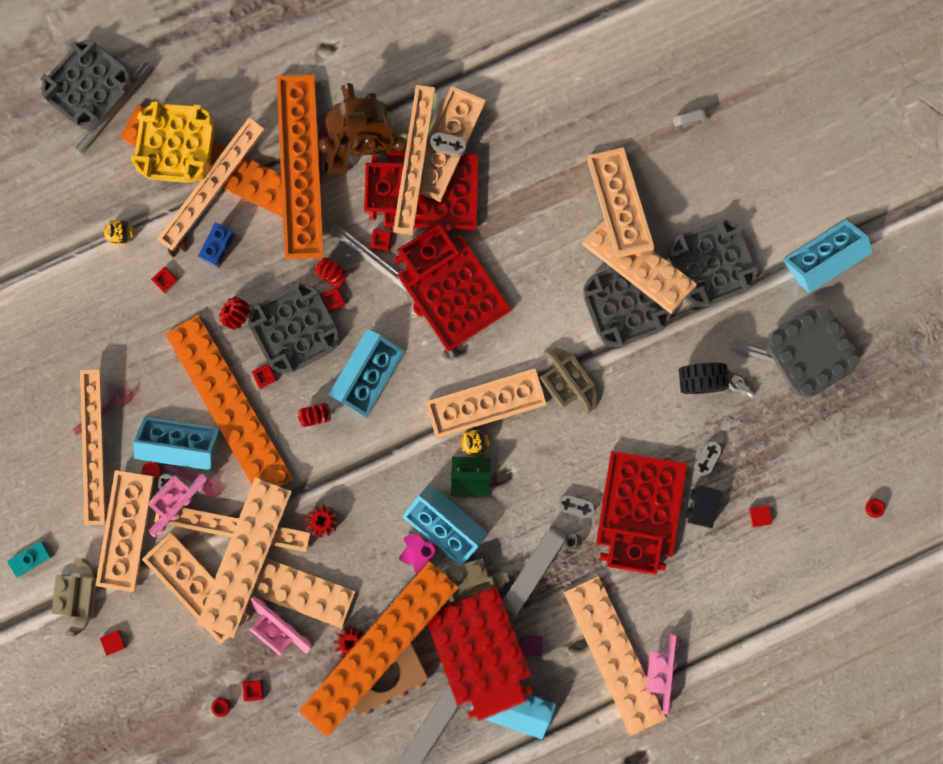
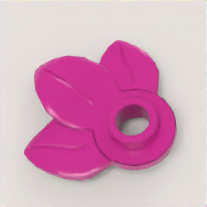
[399,535,437,573]

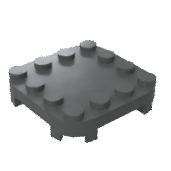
[40,39,134,131]
[668,219,758,307]
[583,268,672,347]
[248,283,339,374]
[765,306,860,398]

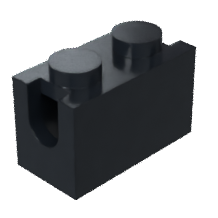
[685,485,721,528]

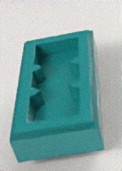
[7,541,52,578]

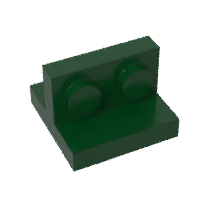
[451,456,490,496]

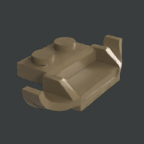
[539,347,597,414]
[51,557,97,637]
[445,558,509,606]

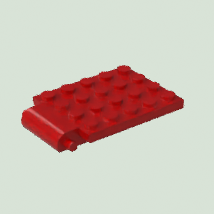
[364,152,479,231]
[393,223,512,353]
[595,451,687,575]
[427,586,532,722]

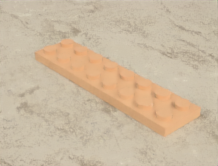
[197,477,292,638]
[563,576,666,735]

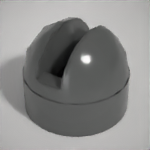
[565,533,583,549]

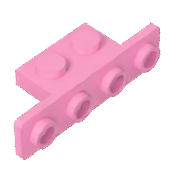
[148,473,208,537]
[248,596,312,656]
[646,633,679,714]

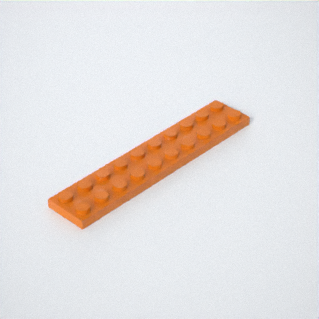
[276,75,324,260]
[120,105,283,218]
[165,315,294,487]
[298,561,459,737]

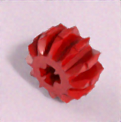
[314,257,348,287]
[218,296,251,330]
[298,403,331,427]
[305,505,339,538]
[334,627,363,658]

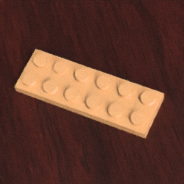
[419,86,486,202]
[587,147,654,258]
[583,219,697,314]
[425,369,547,439]
[96,470,155,592]
[142,532,250,644]
[252,558,356,628]

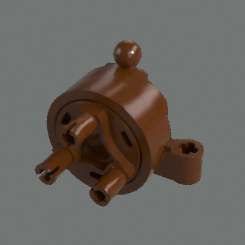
[319,83,407,175]

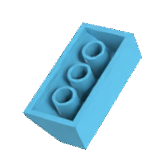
[783,219,873,293]
[328,329,405,417]
[133,416,220,470]
[402,484,489,565]
[469,693,556,739]

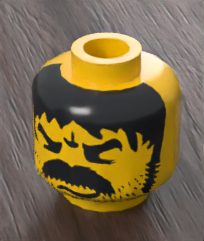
[104,220,134,245]
[461,429,489,455]

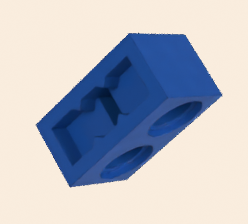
[198,222,236,268]

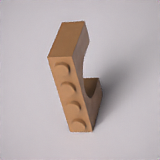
[354,642,429,716]

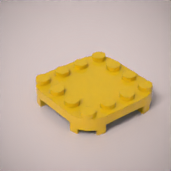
[131,101,215,183]

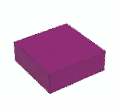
[522,636,542,656]

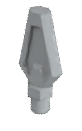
[728,370,756,399]

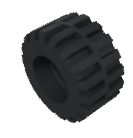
[679,362,729,394]

